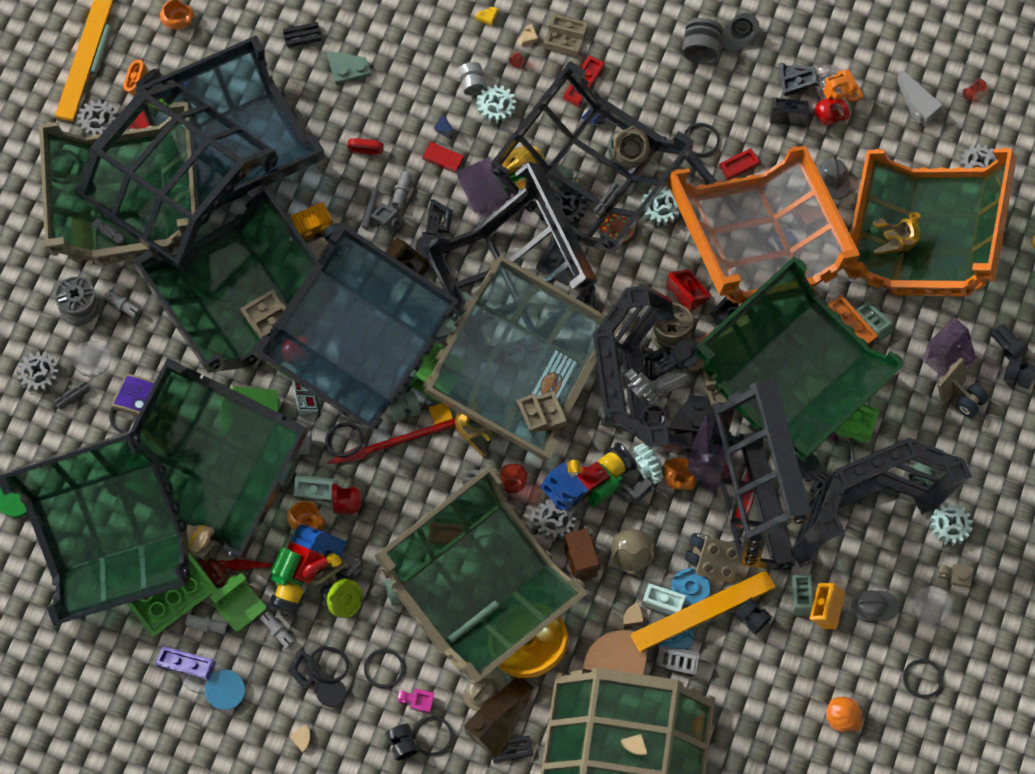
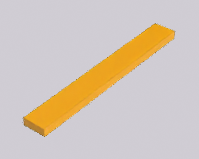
[55,0,114,122]
[630,570,776,653]

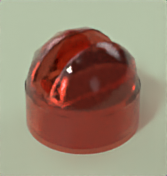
[509,52,525,68]

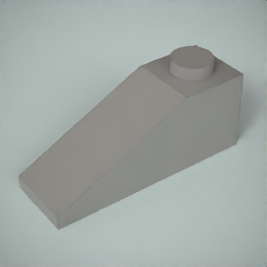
[897,70,942,127]

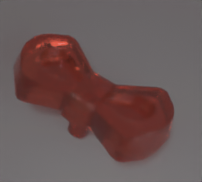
[963,78,987,101]

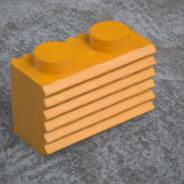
[289,202,333,241]
[809,583,846,629]

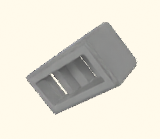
[657,646,699,675]

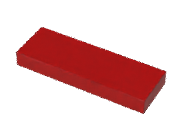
[563,55,605,108]

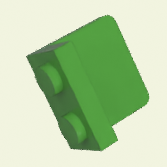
[835,398,880,443]
[210,573,266,632]

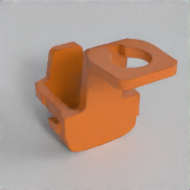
[823,69,864,102]

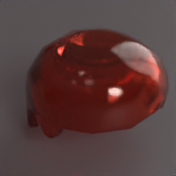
[500,463,528,493]
[202,560,227,588]

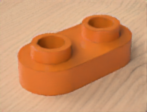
[123,60,147,95]

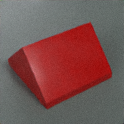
[666,269,712,313]

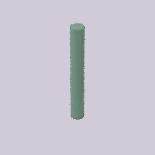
[90,24,112,75]
[448,601,500,643]

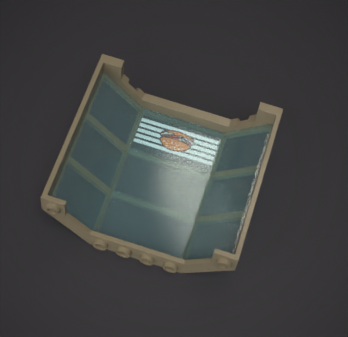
[424,255,621,461]

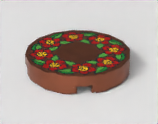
[598,213,635,245]

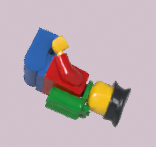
[540,442,637,510]
[266,524,347,617]

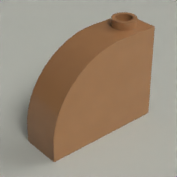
[583,630,648,675]

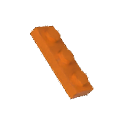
[828,294,878,345]

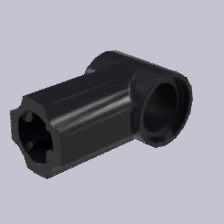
[990,323,1029,360]

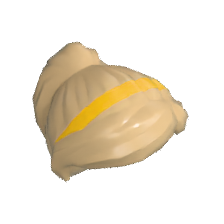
[186,525,215,556]

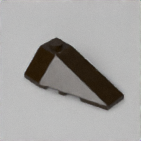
[358,237,431,312]
[464,677,534,758]

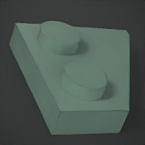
[326,51,371,85]

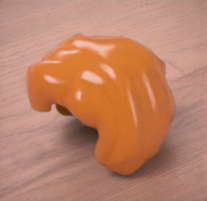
[160,0,194,31]
[662,457,696,490]
[287,501,325,531]
[826,696,863,733]

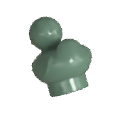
[552,164,579,191]

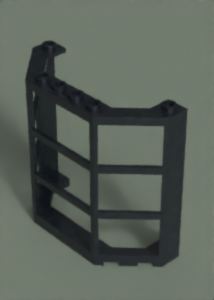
[491,61,694,252]
[75,80,279,272]
[424,162,597,363]
[593,285,695,454]
[707,379,811,571]
[792,437,972,568]

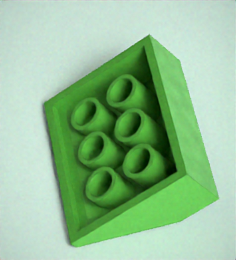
[117,541,217,637]

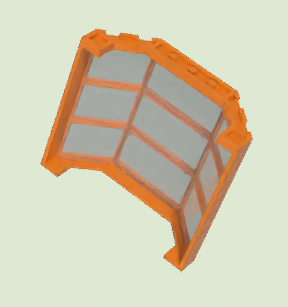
[667,146,860,306]

